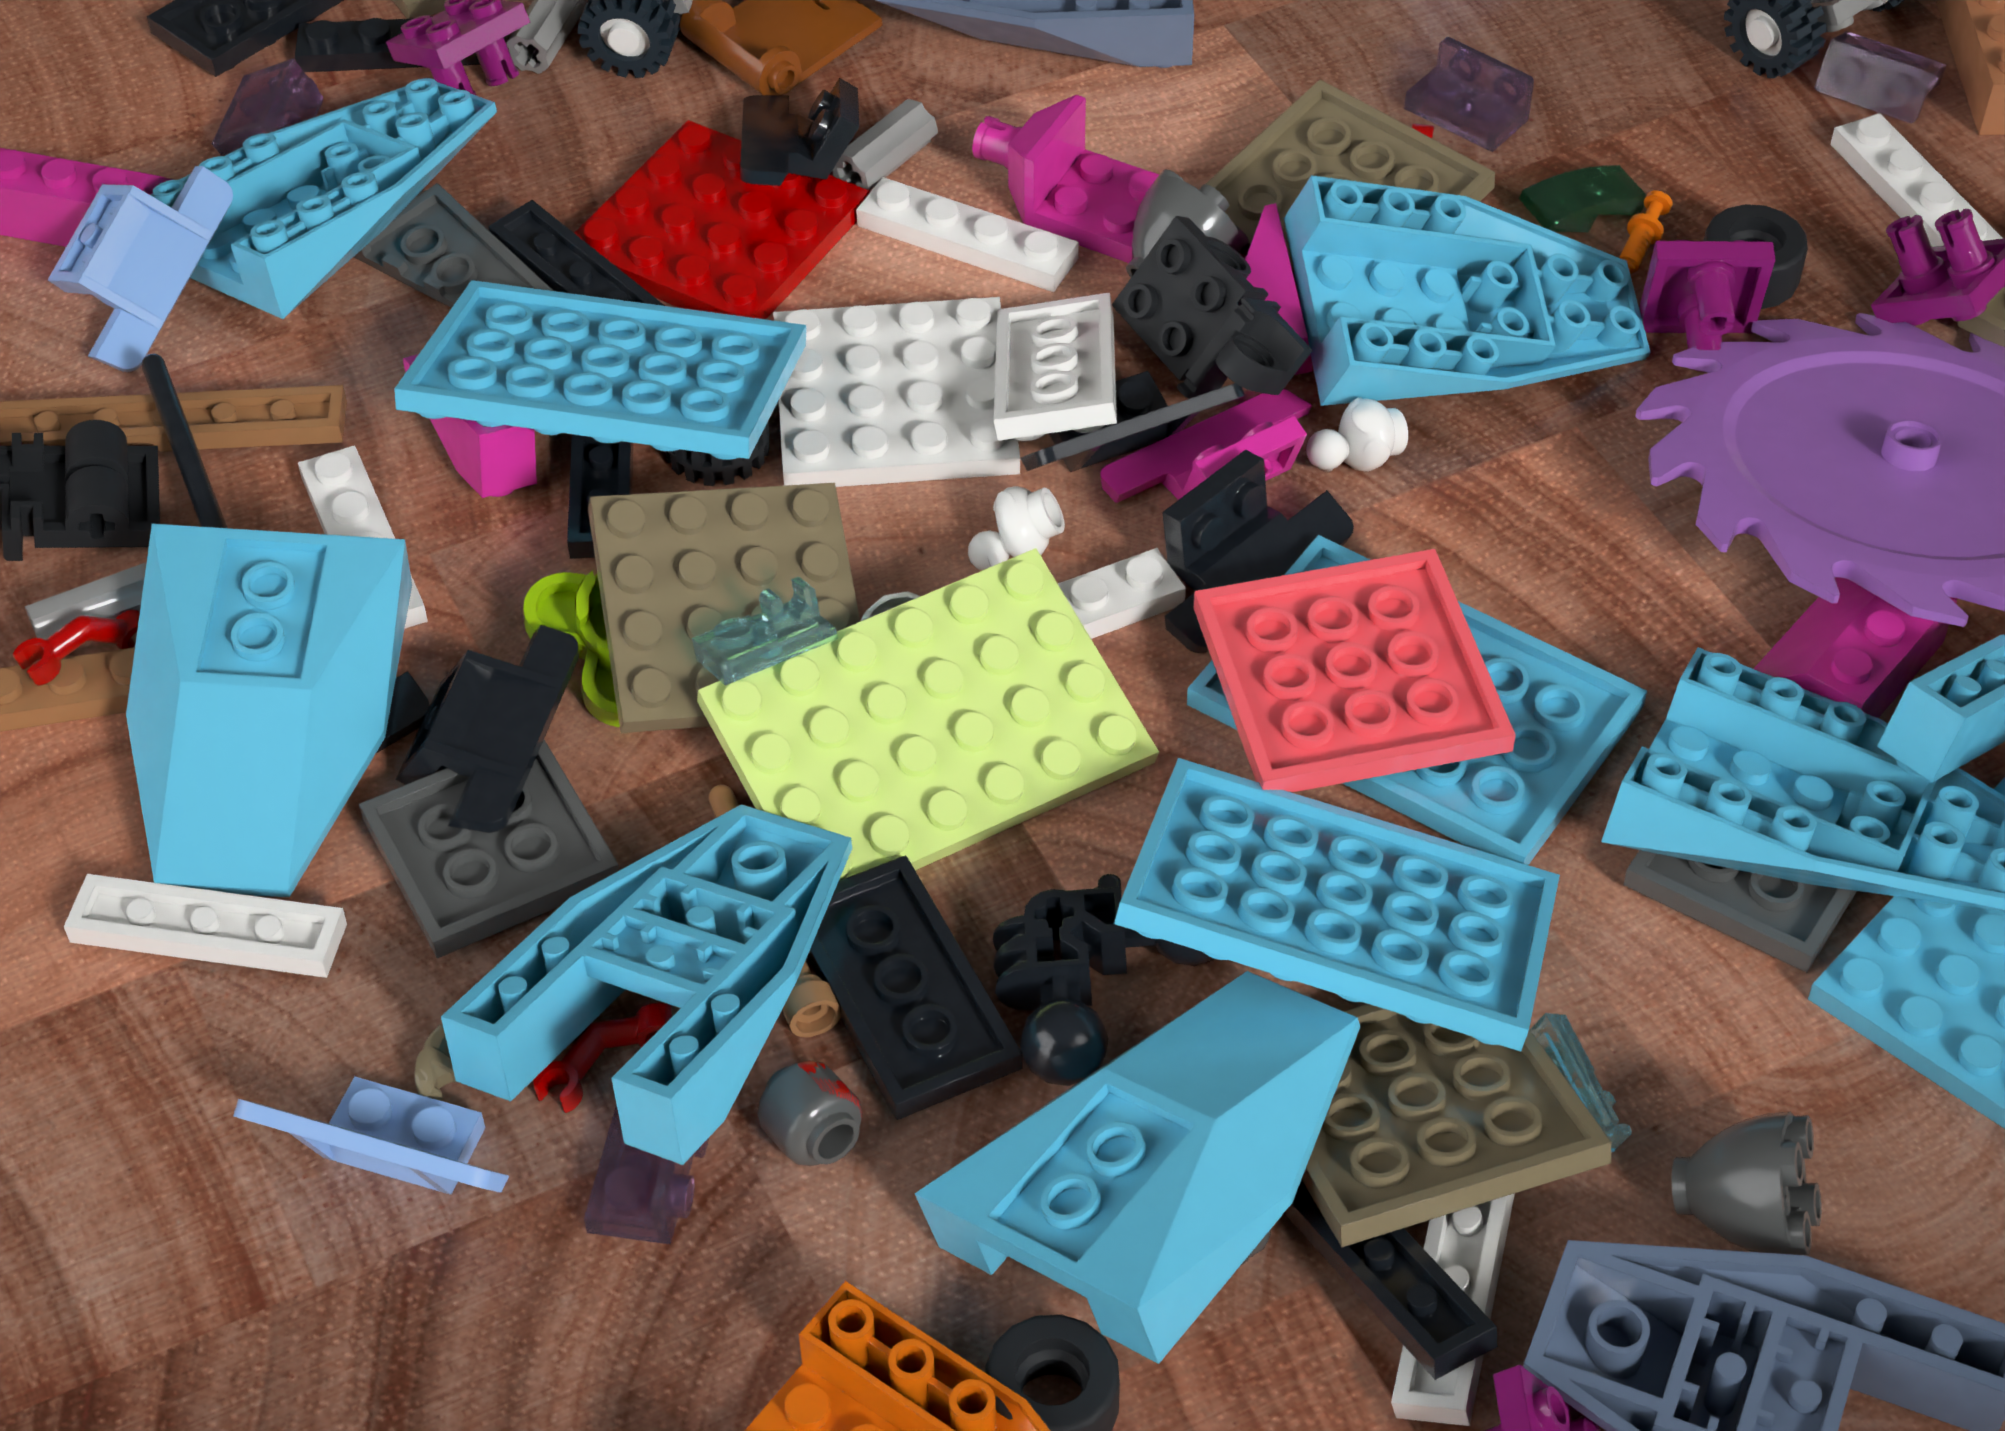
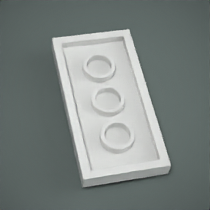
[994,293,1117,441]

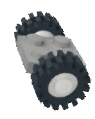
[578,0,693,78]
[1724,0,1904,78]

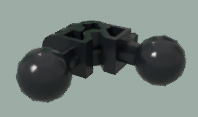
[992,874,1214,1086]

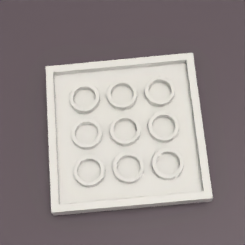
[773,297,1020,487]

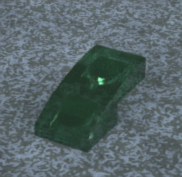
[1518,165,1647,232]

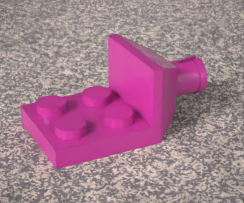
[972,95,1159,263]

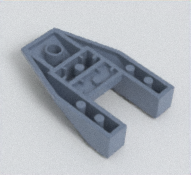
[875,0,1194,68]
[1523,1240,2005,1431]

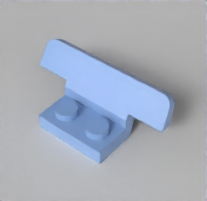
[48,166,233,372]
[233,1076,509,1195]

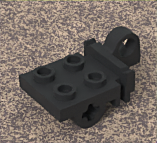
[1112,216,1313,399]
[0,420,160,561]

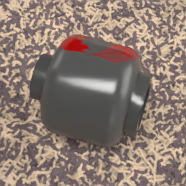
[757,1060,863,1166]

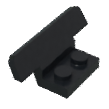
[740,78,860,186]
[1020,371,1245,473]
[1162,450,1354,653]
[395,625,579,833]

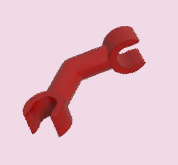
[13,610,140,686]
[533,1003,672,1113]

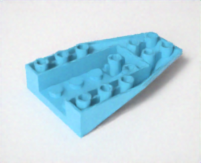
[150,78,497,319]
[1284,175,1651,406]
[126,524,412,898]
[1601,647,2005,911]
[914,971,1360,1364]

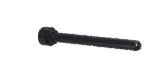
[141,354,227,528]

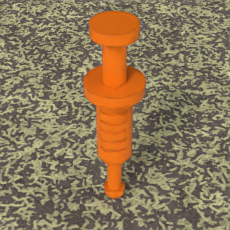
[1619,190,1673,274]

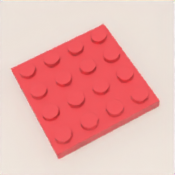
[1193,549,1516,793]

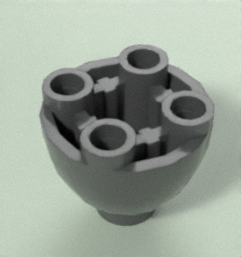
[1126,169,1249,277]
[1671,1111,1822,1255]

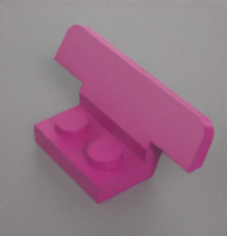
[1100,389,1312,503]

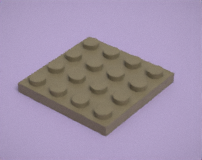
[1206,79,1495,285]
[588,483,860,733]
[1301,1004,1611,1247]

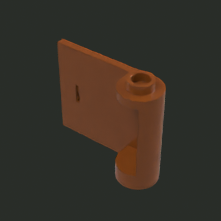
[680,0,883,95]

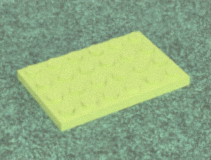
[697,548,1159,881]

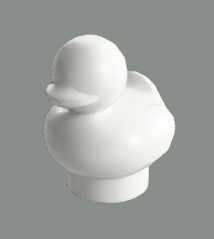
[1306,397,1408,472]
[968,486,1065,570]

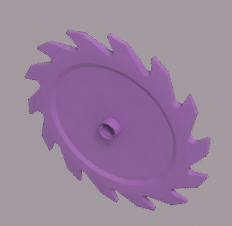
[1635,313,2005,627]

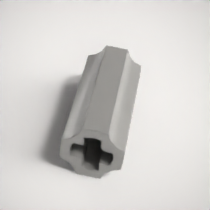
[506,0,587,74]
[832,99,938,190]
[25,563,146,639]

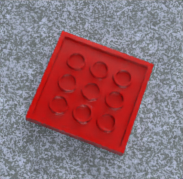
[574,120,870,319]

